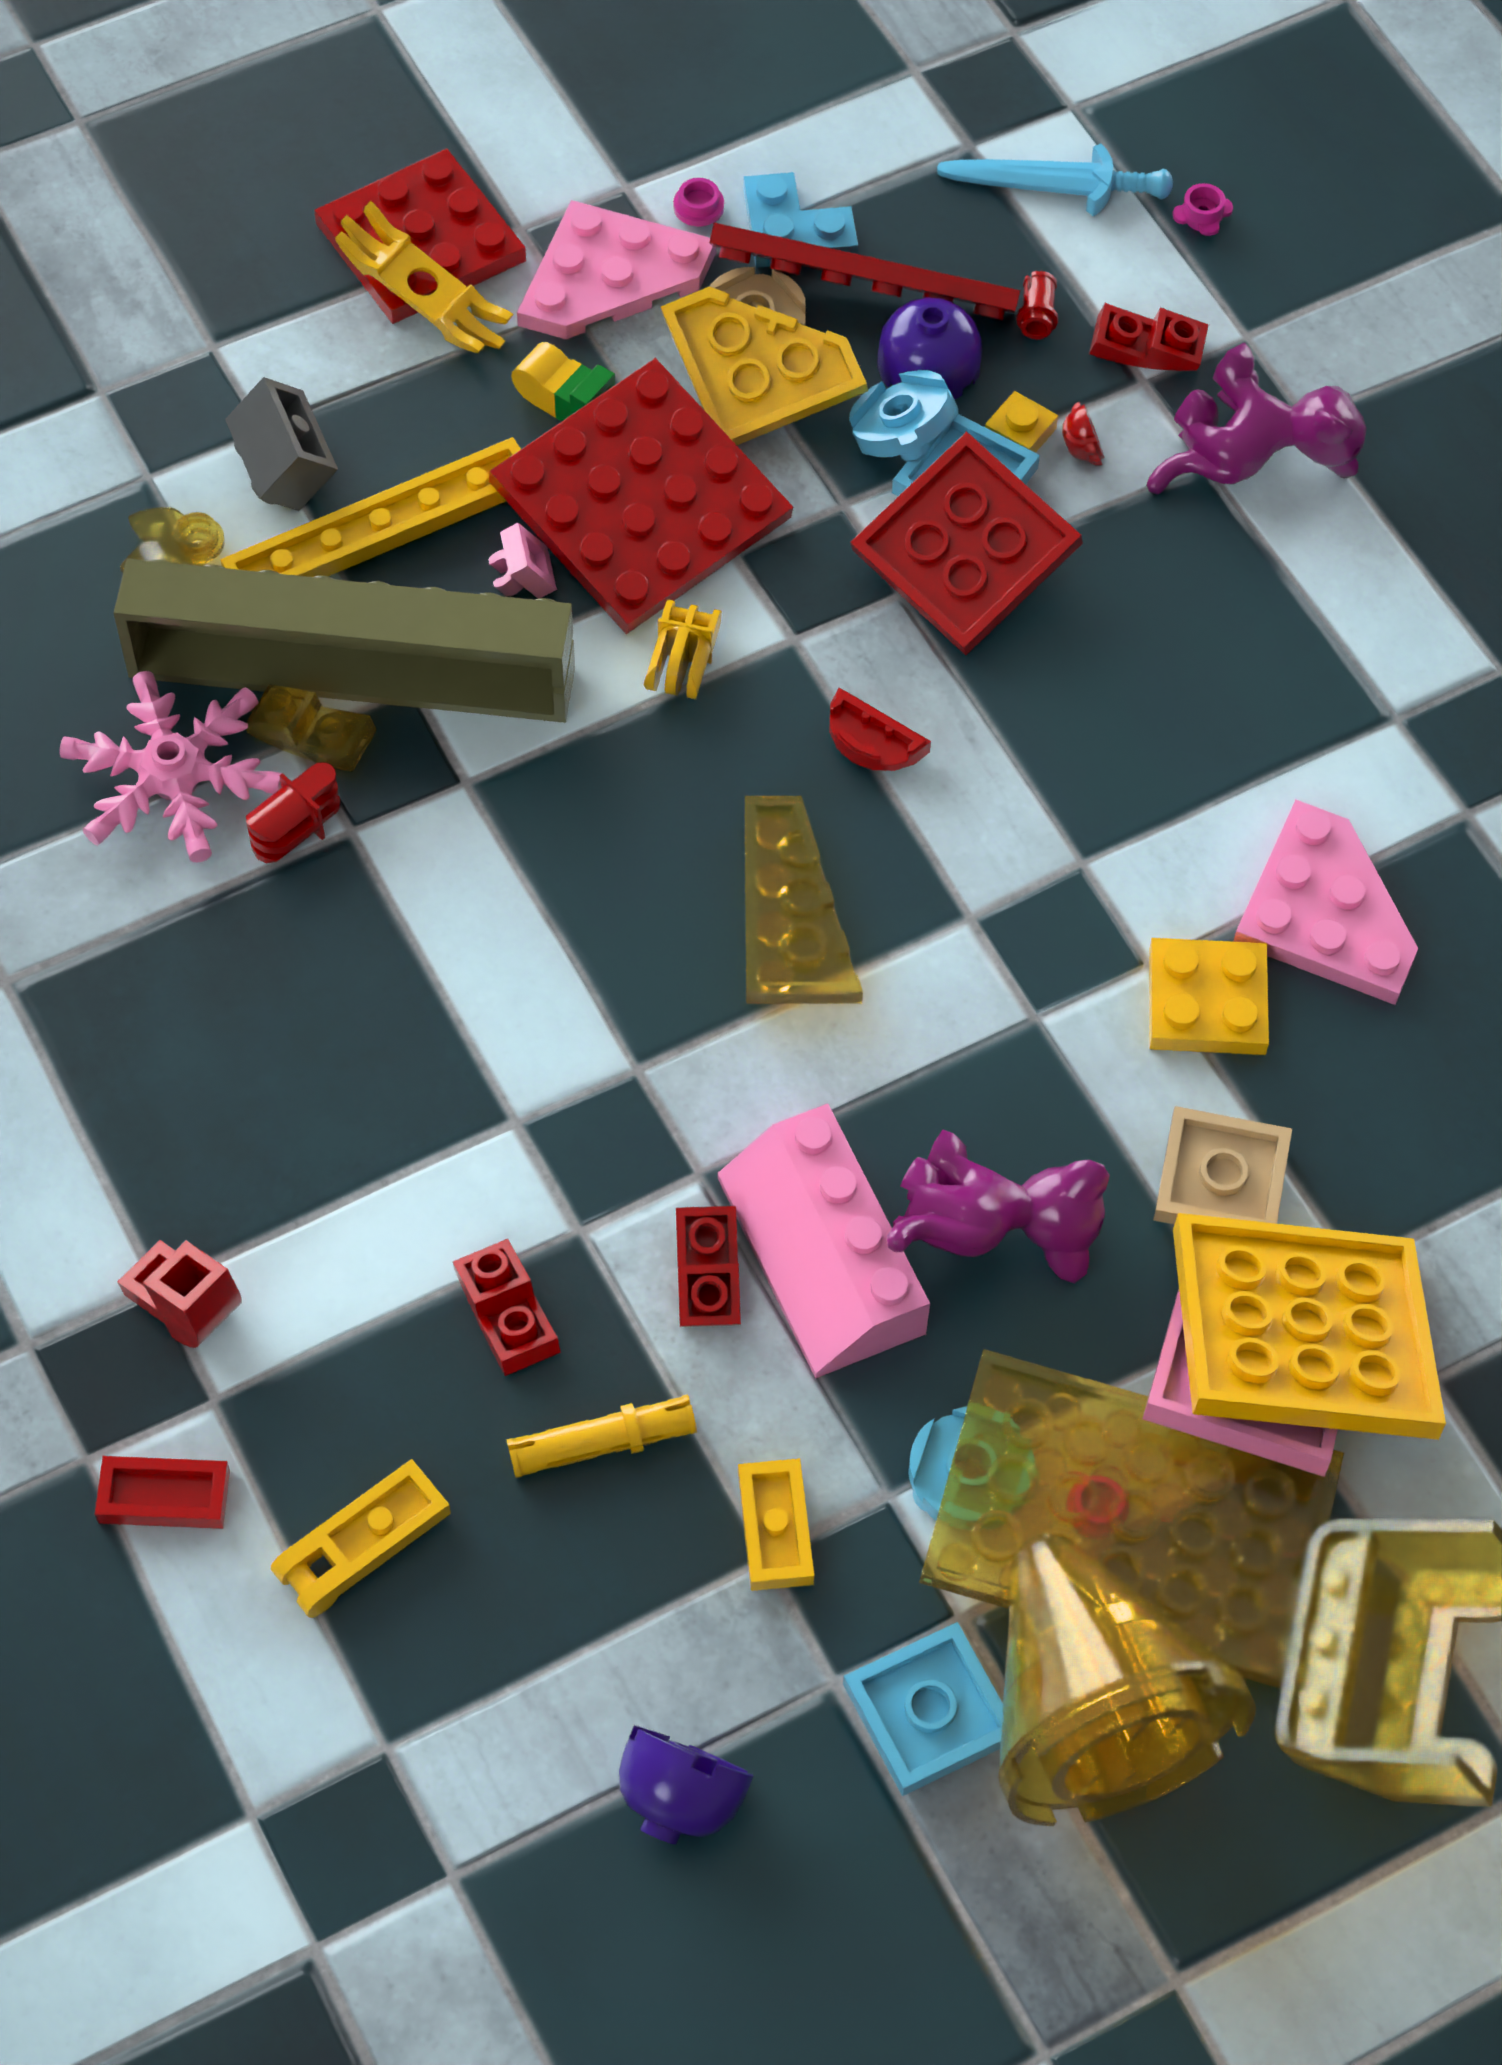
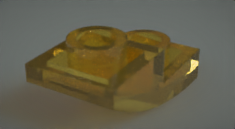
[246,684,377,772]

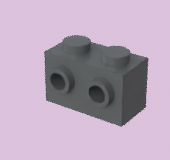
[225,377,338,511]

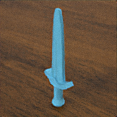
[937,143,1173,216]

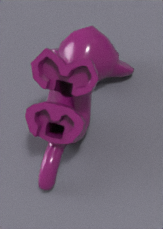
[1146,342,1367,495]
[887,1130,1110,1284]

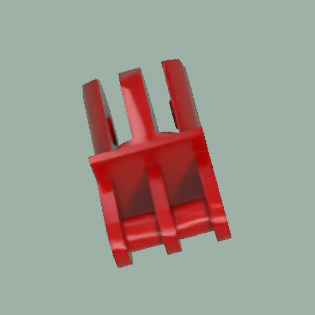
[245,762,341,863]

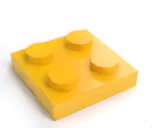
[1149,938,1269,1055]

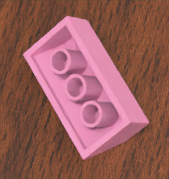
[718,1103,930,1379]

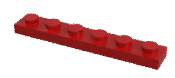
[709,222,1020,320]

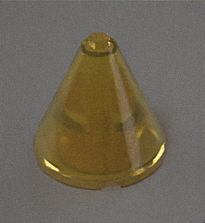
[998,1533,1256,1826]

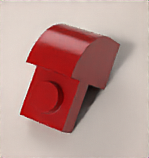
[117,1240,242,1348]

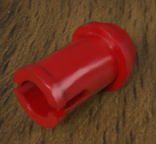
[1016,271,1058,339]

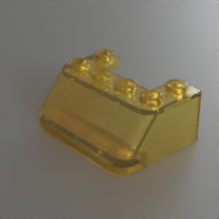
[1274,1519,1502,1807]

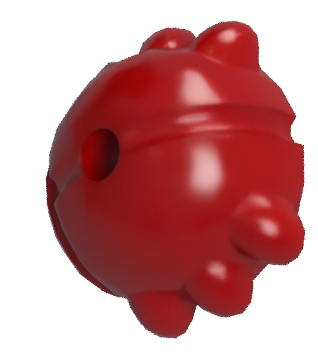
[1062,402,1105,466]

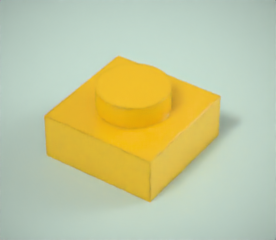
[985,391,1059,453]

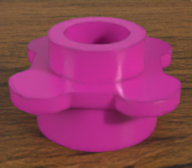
[1173,183,1233,236]

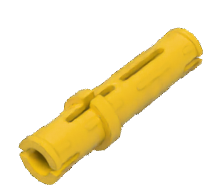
[506,1394,697,1478]

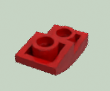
[1089,303,1209,371]
[676,1206,741,1327]
[452,1238,561,1376]

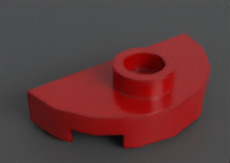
[829,687,931,771]

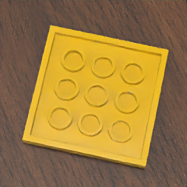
[1173,1213,1446,1440]

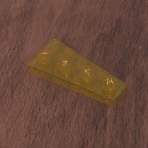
[744,796,863,1004]

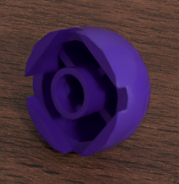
[877,297,982,400]
[619,1725,754,1845]

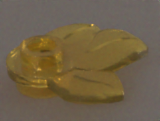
[120,507,225,573]

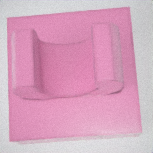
[488,523,557,599]

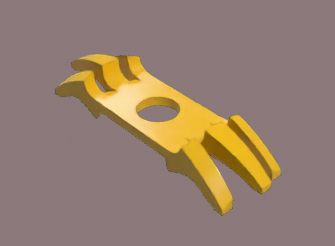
[335,201,513,353]

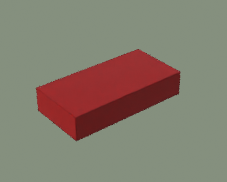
[95,1456,230,1529]

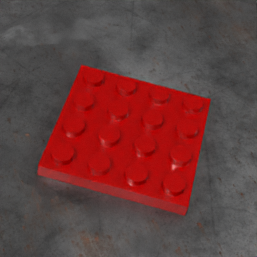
[489,357,794,635]

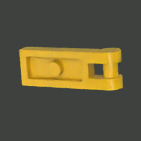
[270,1459,451,1618]

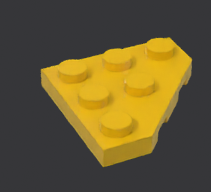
[661,286,868,445]

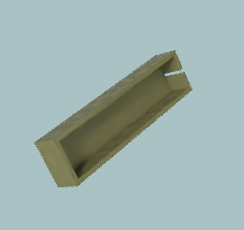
[113,558,575,723]

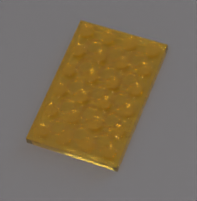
[919,1349,1344,1691]

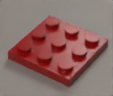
[314,148,526,324]
[850,431,1083,655]

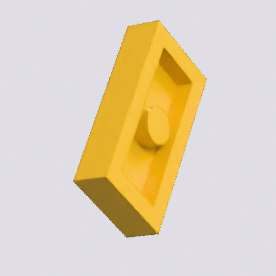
[738,1458,814,1591]

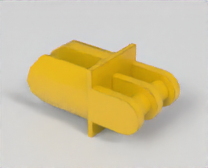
[643,600,722,699]

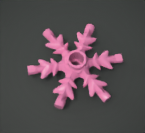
[60,671,282,863]

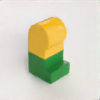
[511,342,615,422]

